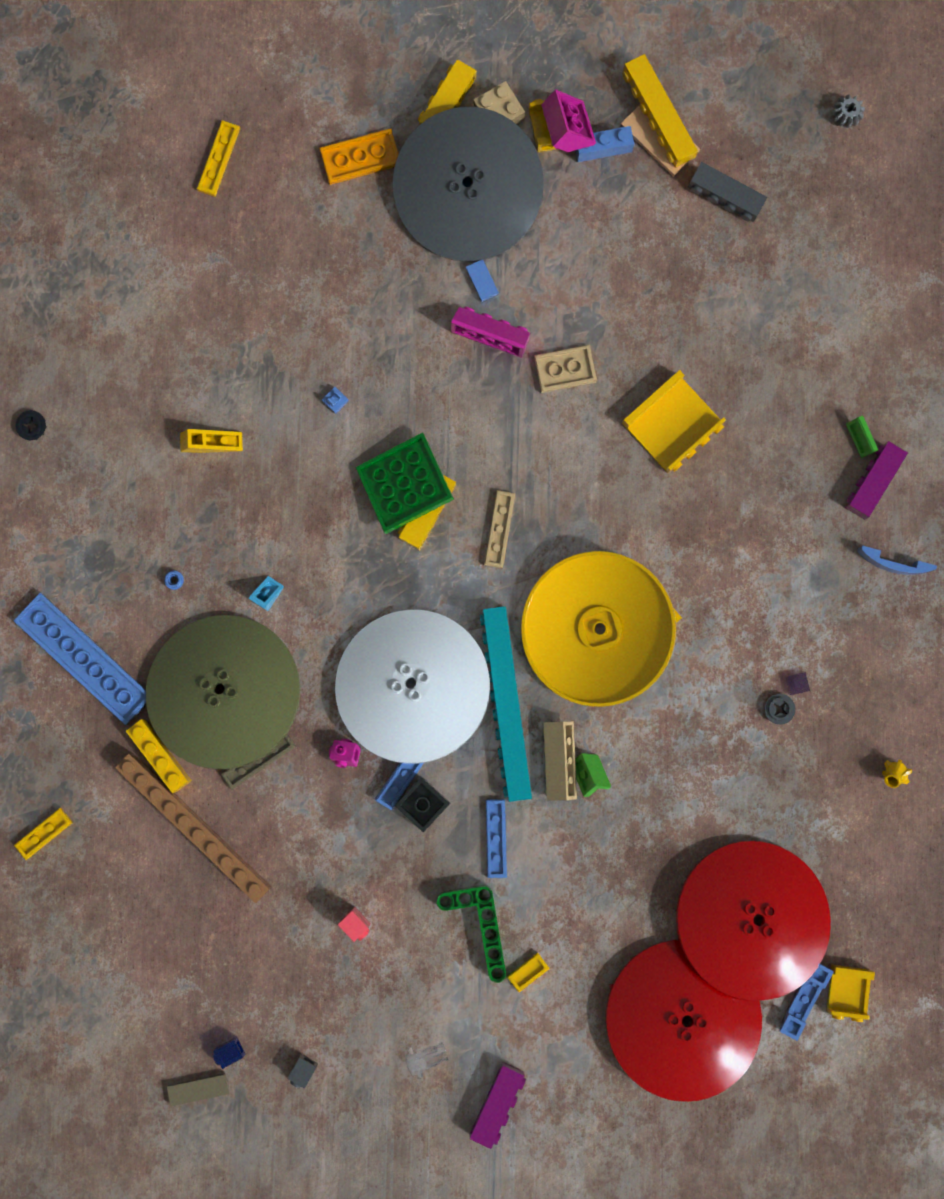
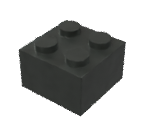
[395,777,450,833]

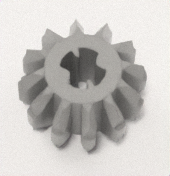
[832,94,865,128]

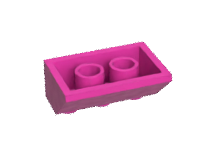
[541,89,596,152]

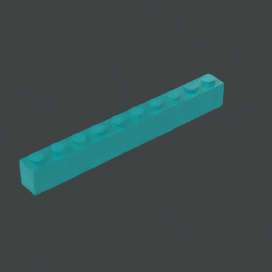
[479,606,532,802]

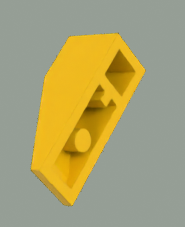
[180,429,243,453]

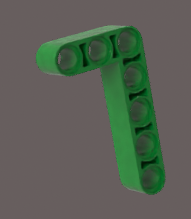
[437,885,506,983]

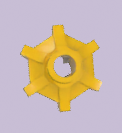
[882,759,912,788]

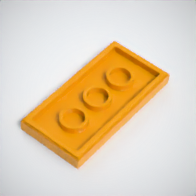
[319,128,399,185]

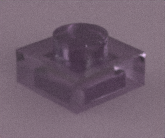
[786,672,810,695]

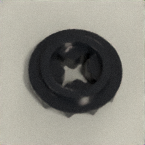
[15,410,47,441]

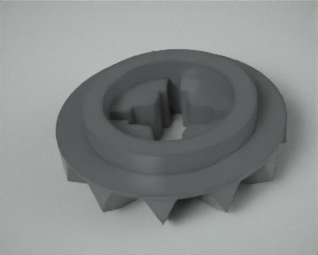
[764,694,796,725]

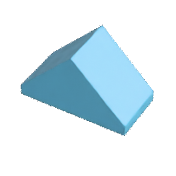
[249,576,284,611]

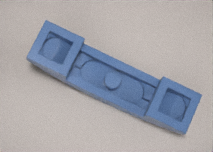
[857,546,937,575]
[779,964,834,1041]

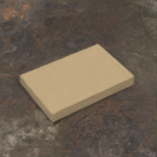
[534,345,597,393]

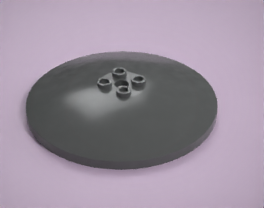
[393,107,544,262]

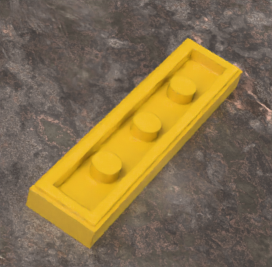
[197,120,240,197]

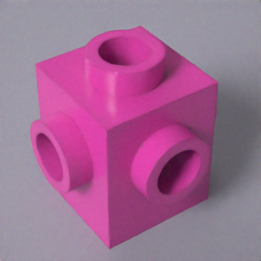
[329,739,361,768]

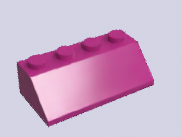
[451,307,530,358]

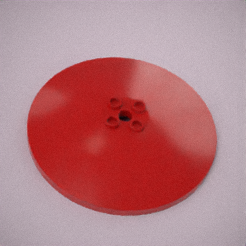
[676,841,831,1001]
[605,939,762,1102]

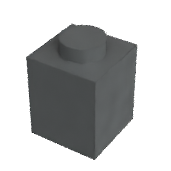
[288,1054,318,1089]

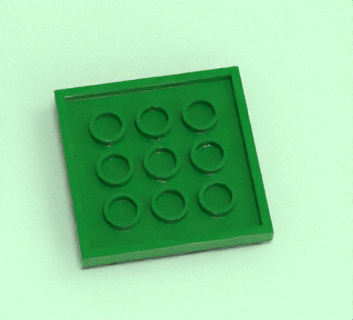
[356,432,454,534]

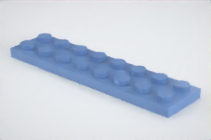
[14,593,146,725]

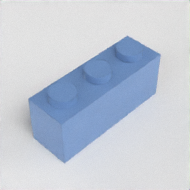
[575,126,634,162]

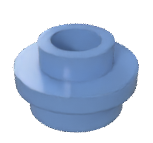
[164,571,184,590]

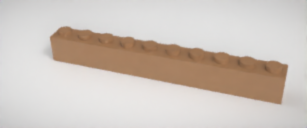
[115,753,272,904]

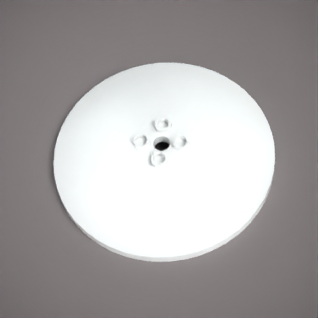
[335,610,490,764]

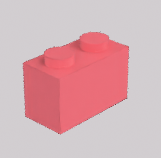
[338,907,371,942]

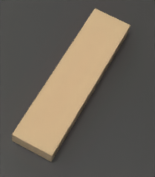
[484,490,515,569]

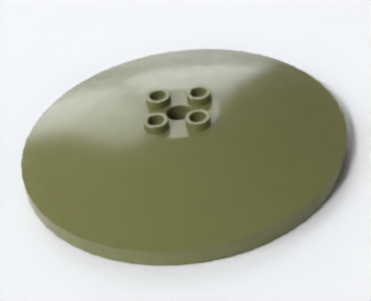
[146,615,300,769]

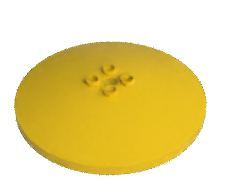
[521,551,676,707]

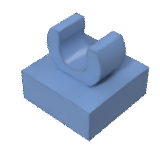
[322,387,349,414]

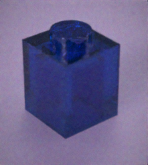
[213,1036,246,1069]

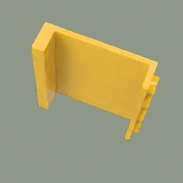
[622,370,726,473]

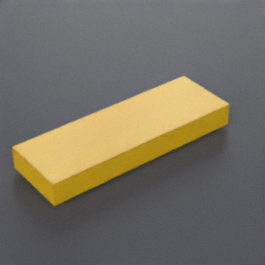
[14,808,73,860]

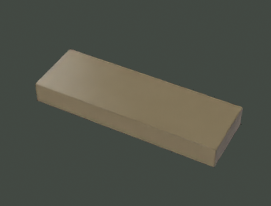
[167,1073,229,1107]

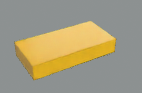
[507,952,550,992]

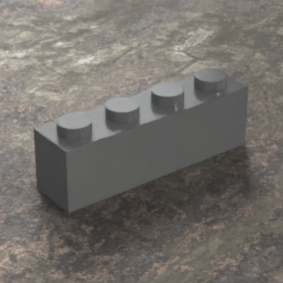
[688,162,768,223]

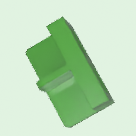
[575,753,611,797]

